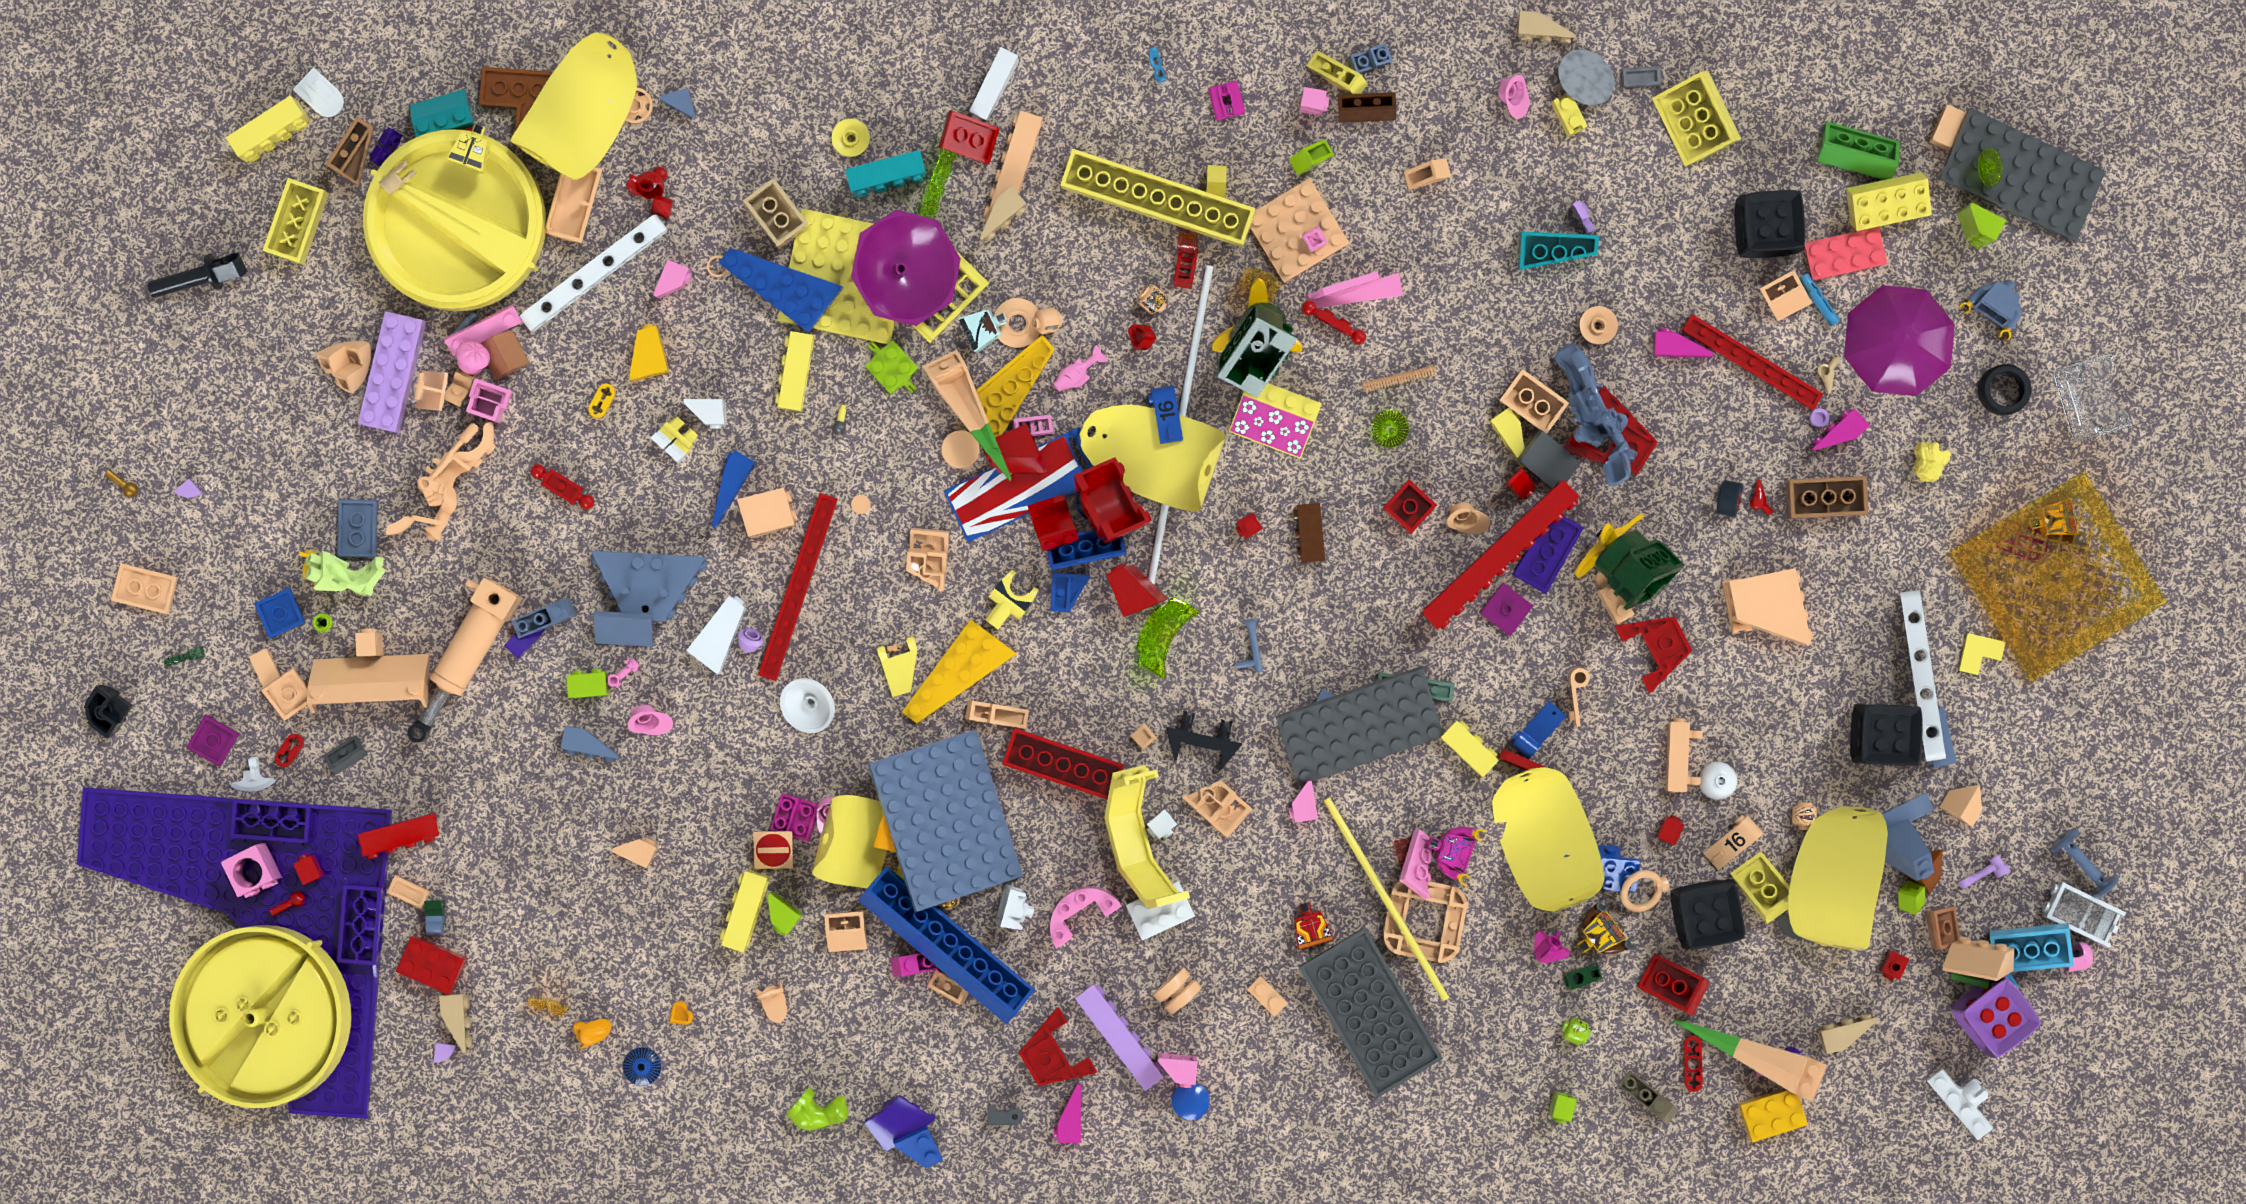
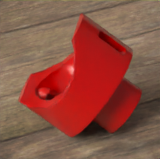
[1128,324,1156,351]

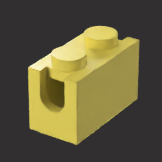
[1551,94,1587,138]

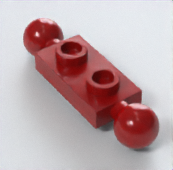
[1301,300,1366,345]
[530,464,594,510]

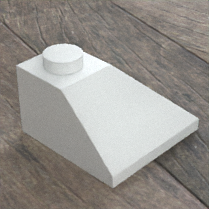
[684,399,726,429]

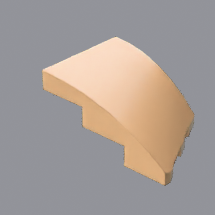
[906,528,950,591]
[1182,780,1253,838]

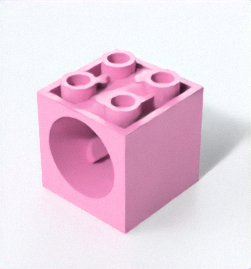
[221,843,282,898]

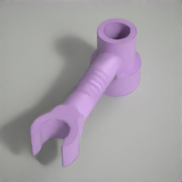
[1958,855,2011,889]

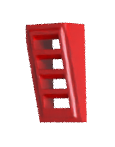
[1173,246,1199,289]

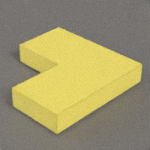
[1958,633,2006,675]

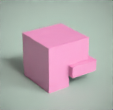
[466,378,513,424]

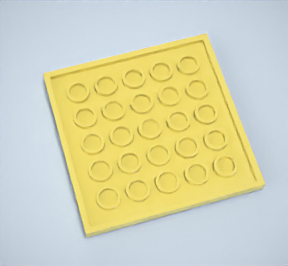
[777,208,895,345]

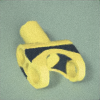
[985,570,1039,630]

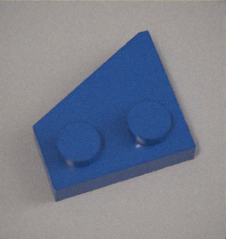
[1050,573,1090,613]
[893,1126,943,1168]

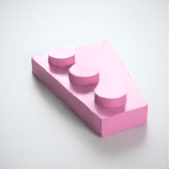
[1399,829,1432,899]

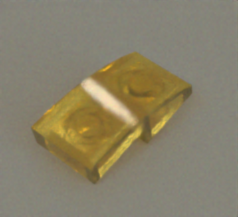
[528,997,570,1016]

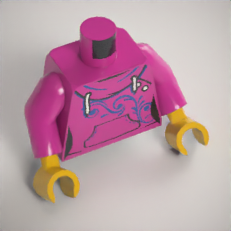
[1427,826,1487,887]

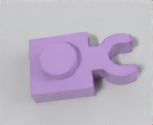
[1571,200,1595,234]

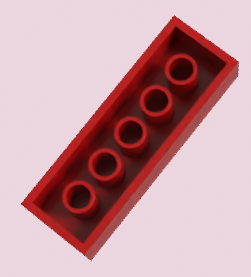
[1002,728,1124,800]

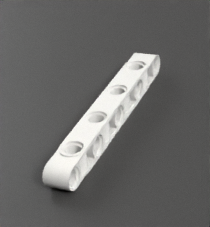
[519,214,668,332]
[1900,590,1946,762]

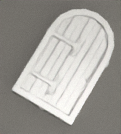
[293,67,344,117]

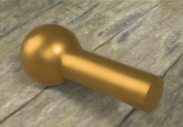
[104,469,138,497]

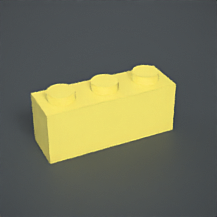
[1440,720,1499,777]

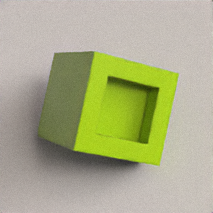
[1898,881,1925,915]

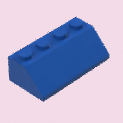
[1047,529,1127,570]

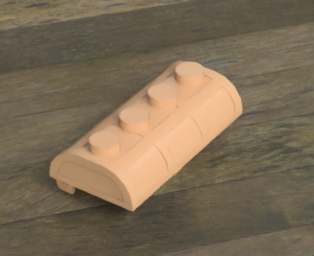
[545,167,603,244]

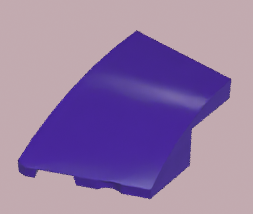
[864,1095,936,1152]

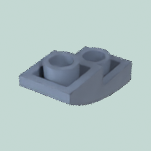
[1348,43,1393,74]

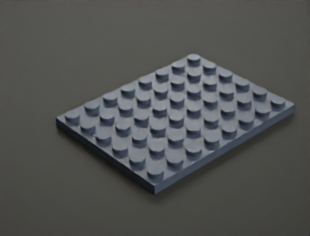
[868,729,1023,912]

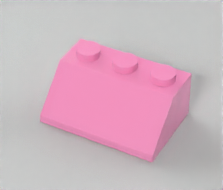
[1158,1053,1198,1088]

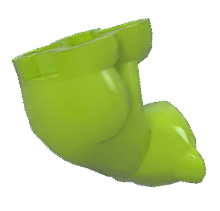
[786,1087,849,1131]

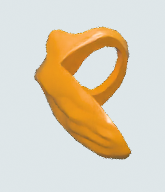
[573,1018,612,1049]

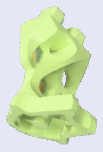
[305,550,385,596]

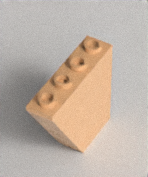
[1724,568,1813,645]

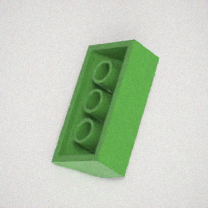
[1817,121,1900,180]

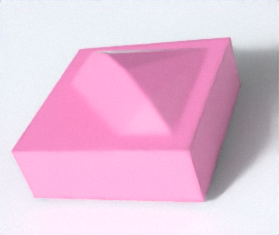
[1302,226,1328,252]

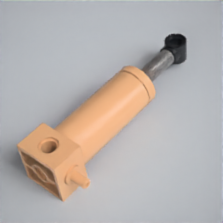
[407,577,523,743]

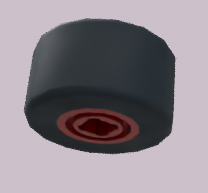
[1716,480,1743,517]

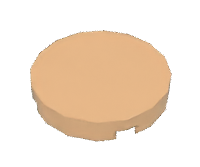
[941,430,980,469]

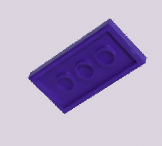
[1512,516,1584,594]

